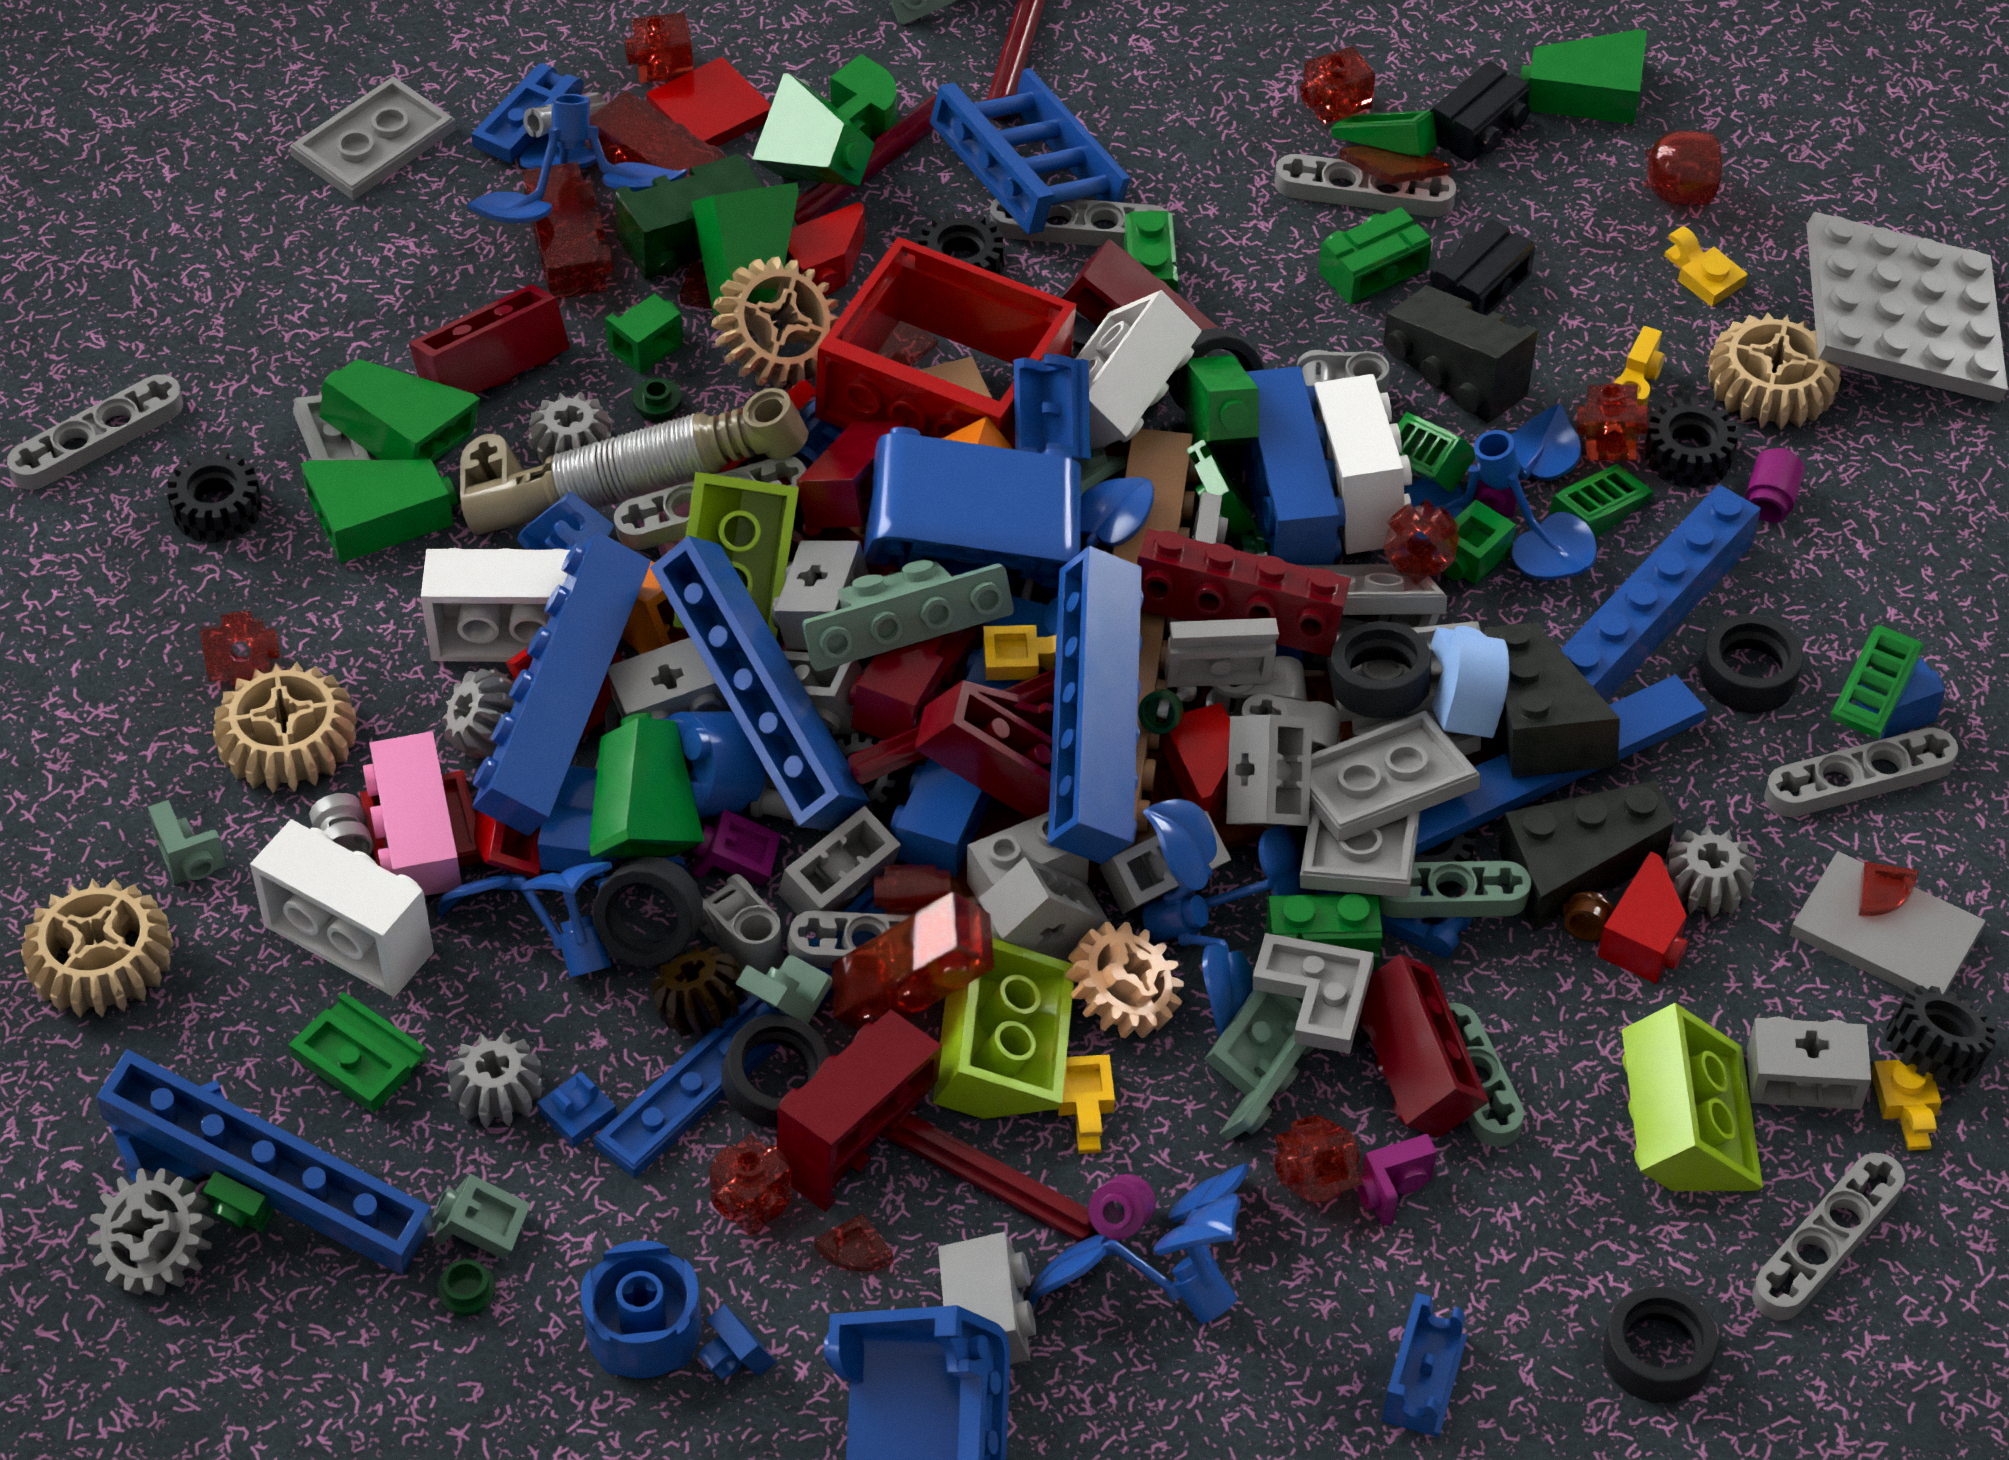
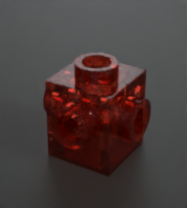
[624,12,693,83]
[1300,46,1376,124]
[1577,383,1648,460]
[1383,499,1460,585]
[200,610,280,687]
[1273,1115,1363,1202]
[709,1133,792,1237]

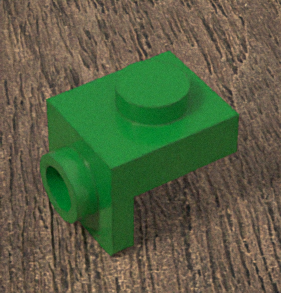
[203,1171,275,1232]

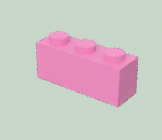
[362,731,462,896]

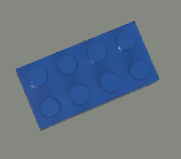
[1240,366,1346,565]

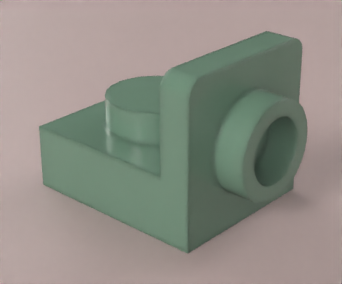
[148,800,226,885]
[736,955,833,1023]
[432,1174,531,1260]

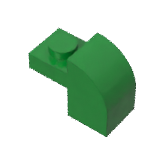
[830,54,897,138]

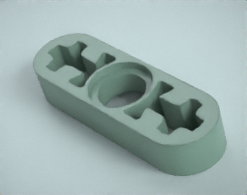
[1378,861,1531,918]
[1448,1003,1524,1147]

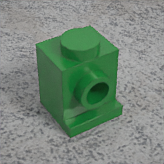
[605,293,683,375]
[1435,499,1516,585]

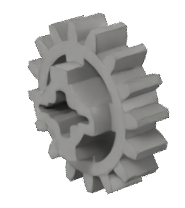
[87,1168,214,1296]

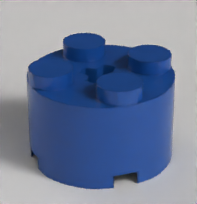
[663,711,766,818]
[580,1240,702,1378]

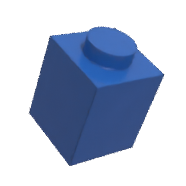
[1856,657,1945,739]

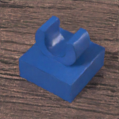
[537,1071,617,1148]
[698,1304,777,1381]

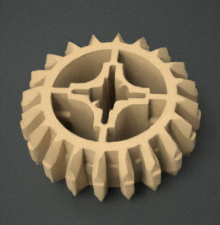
[711,256,839,389]
[1708,312,1841,430]
[213,662,357,793]
[21,878,173,1018]

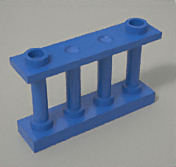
[930,68,1131,235]

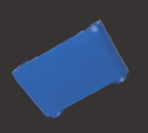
[863,427,1081,591]
[824,1305,1010,1460]

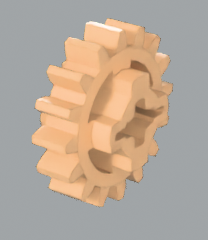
[1066,922,1184,1038]

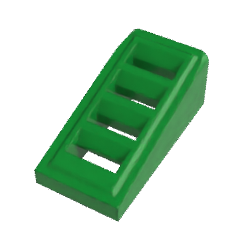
[1331,110,1437,157]
[1398,411,1476,494]
[1549,464,1654,540]
[1830,625,1923,739]

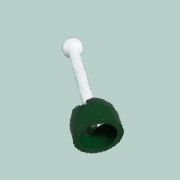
[1138,687,1198,734]

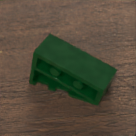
[615,154,763,280]

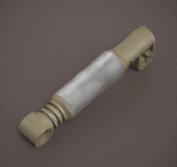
[460,388,808,536]

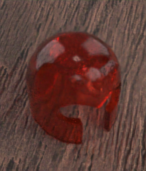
[1643,130,1722,206]

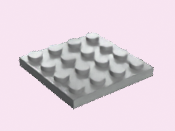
[1806,212,2008,403]

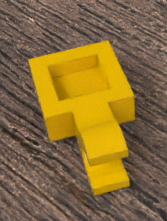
[1664,226,1748,307]
[1610,326,1665,413]
[983,625,1057,681]
[1058,1055,1115,1154]
[1871,1060,1942,1151]

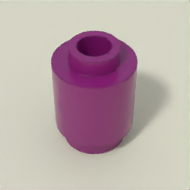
[1745,448,1805,523]
[1088,1174,1156,1240]

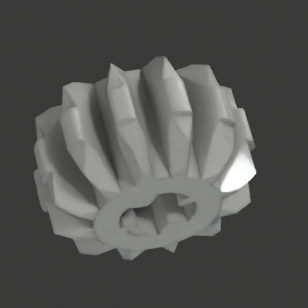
[528,391,612,465]
[442,668,515,759]
[1665,825,1757,919]
[447,1031,543,1129]

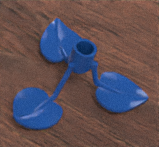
[468,94,688,223]
[1404,403,1597,581]
[932,477,1155,636]
[1143,799,1313,1037]
[437,857,688,978]
[1027,1163,1250,1324]

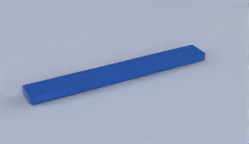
[1415,674,1707,855]
[593,865,935,1179]

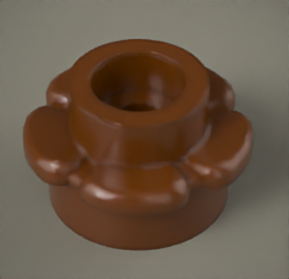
[1563,891,1614,941]

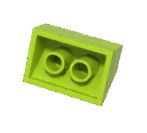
[672,472,799,639]
[933,932,1074,1119]
[1622,1003,1763,1191]

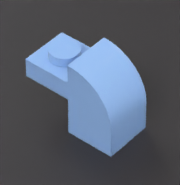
[1431,626,1509,738]

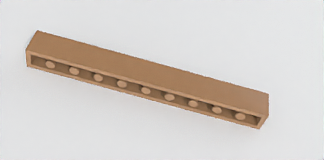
[1113,429,1199,852]

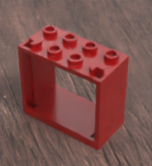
[815,237,1077,449]

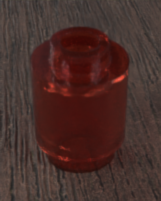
[874,864,950,917]

